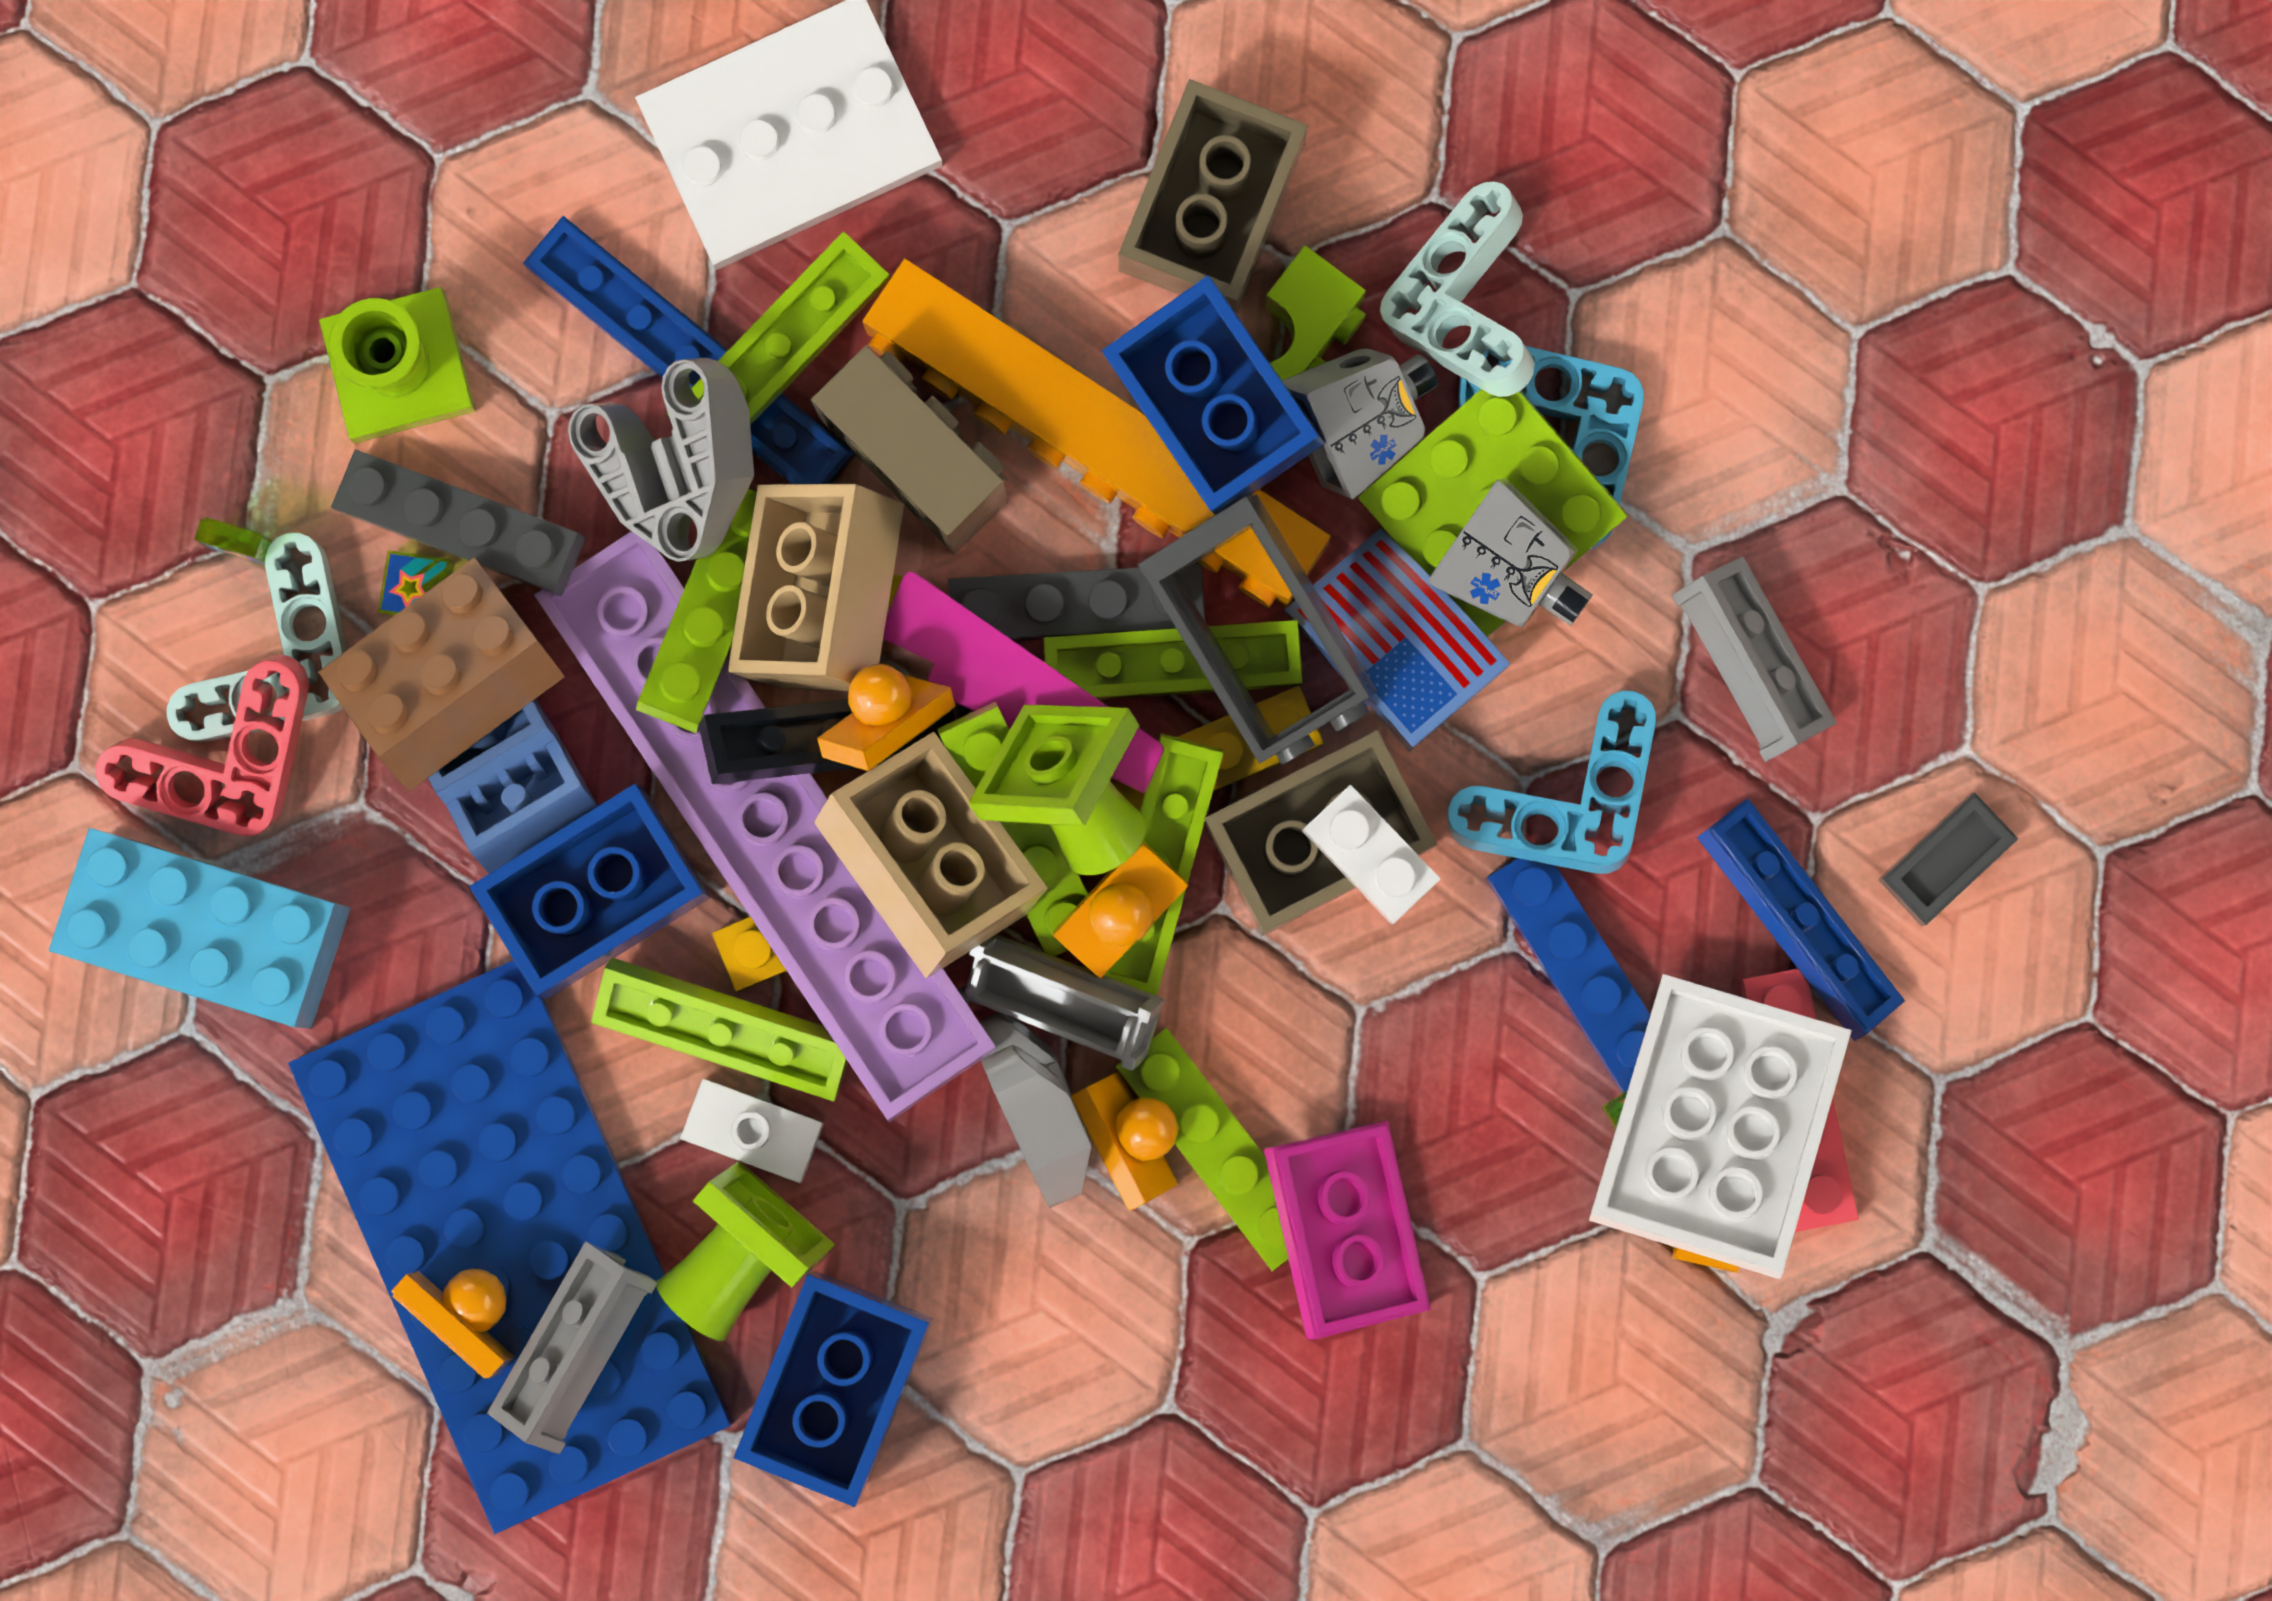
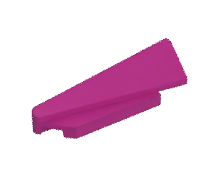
[883,572,1164,793]

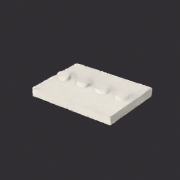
[635,0,943,270]
[1589,974,1852,1279]

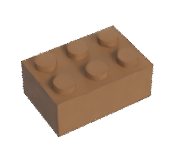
[318,557,565,792]

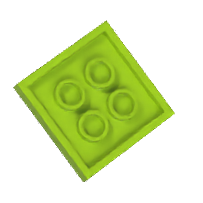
[1358,389,1629,637]

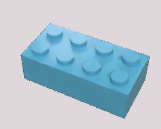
[48,828,351,1029]

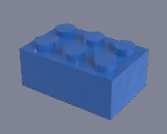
[1101,275,1325,515]
[469,784,711,999]
[733,1270,933,1507]

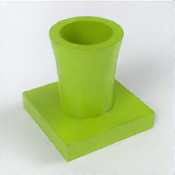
[319,287,476,444]
[968,705,1146,875]
[656,1161,835,1341]

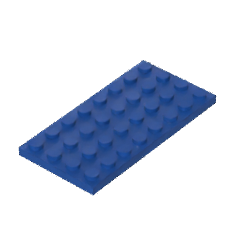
[288,960,733,1535]

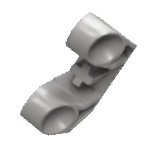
[568,358,754,562]
[979,1012,1092,1208]

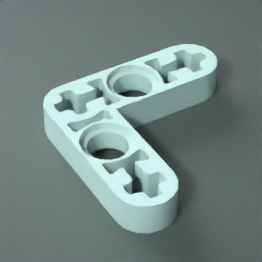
[1380,181,1535,397]
[167,533,347,743]

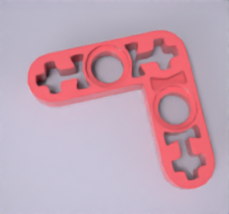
[96,654,309,837]

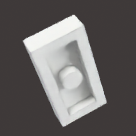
[1302,785,1440,925]

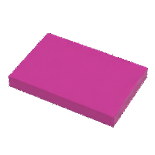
[1264,1121,1431,1340]

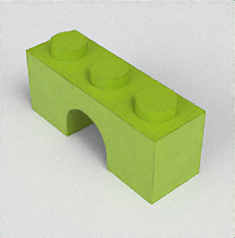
[1265,245,1367,381]

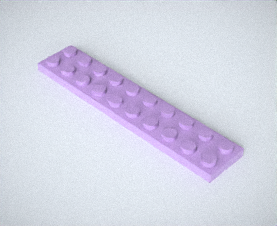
[534,531,997,1122]

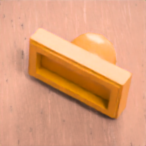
[817,664,955,771]
[1053,841,1189,979]
[1071,1071,1179,1211]
[391,1268,515,1379]

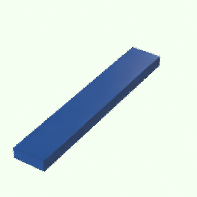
[523,216,855,484]

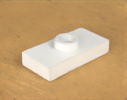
[680,1079,824,1183]

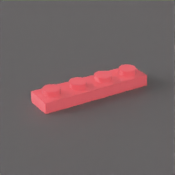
[1739,969,1859,1232]

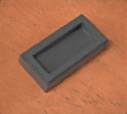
[1878,792,2018,926]

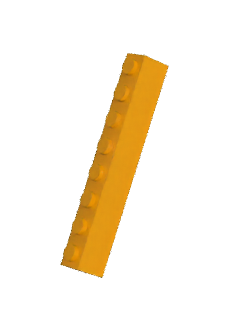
[862,258,1331,608]

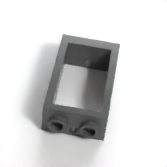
[1138,494,1378,765]

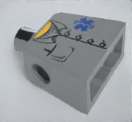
[1283,348,1438,499]
[1427,478,1593,627]

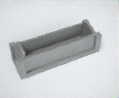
[1671,556,1837,762]
[958,934,1165,1071]
[487,1241,658,1455]

